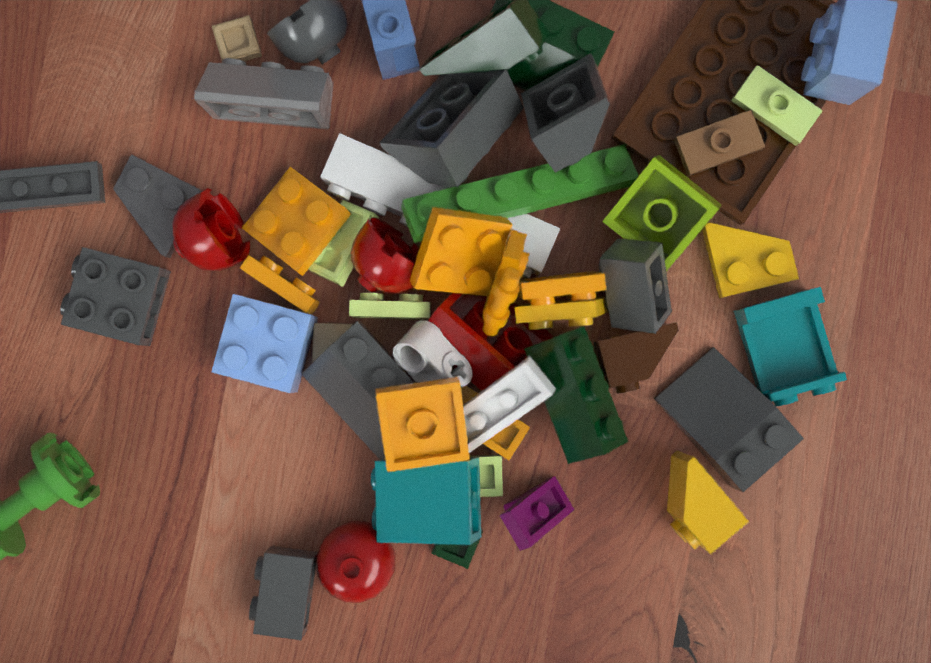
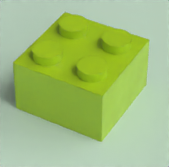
[602,155,722,271]

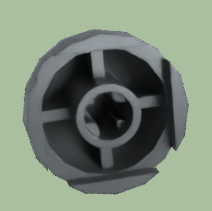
[267,0,348,65]

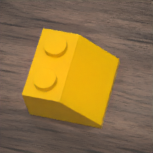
[667,450,749,554]

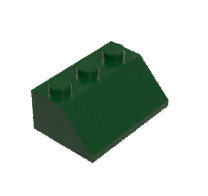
[490,0,615,91]
[524,326,629,464]

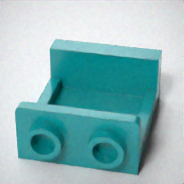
[734,287,847,407]
[371,457,482,545]

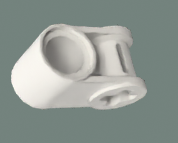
[393,320,472,387]

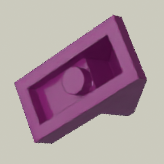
[499,476,575,551]

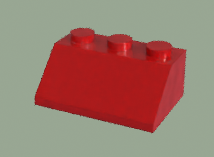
[428,293,554,391]

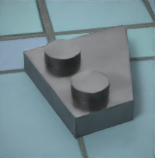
[113,154,202,258]

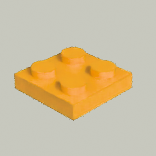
[242,167,351,276]
[410,207,513,296]
[518,271,606,306]
[375,377,470,472]

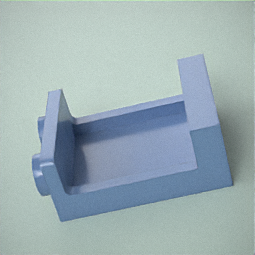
[362,0,420,80]

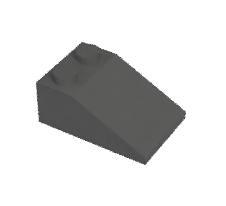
[654,347,804,492]

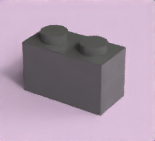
[599,238,672,334]
[249,546,317,640]

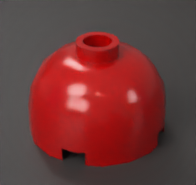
[172,188,250,271]
[351,217,420,293]
[316,521,396,603]

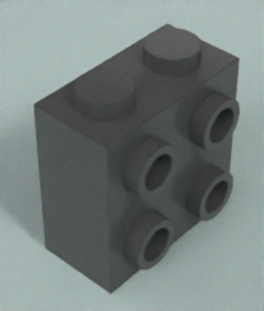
[60,247,171,346]

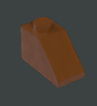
[594,322,679,394]

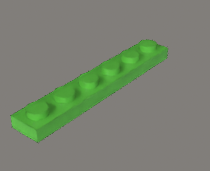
[401,145,639,243]

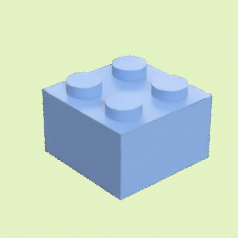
[801,0,898,105]
[211,294,318,393]

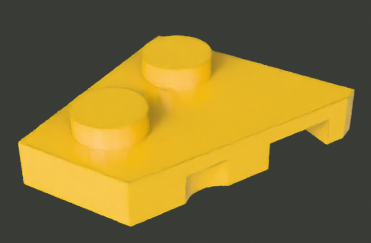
[702,223,799,298]
[515,296,609,329]

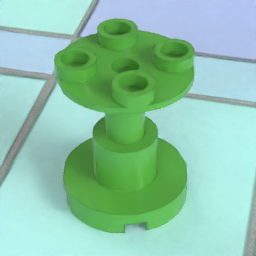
[0,432,100,560]

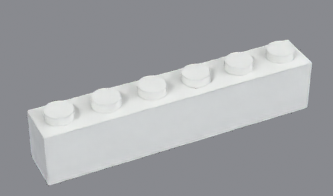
[320,133,560,278]

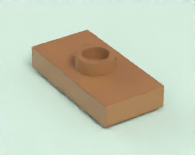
[674,110,765,177]

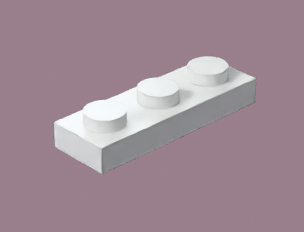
[463,357,556,453]

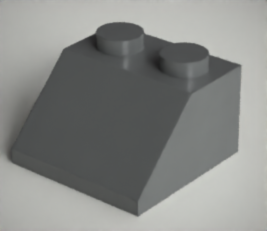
[521,53,609,173]

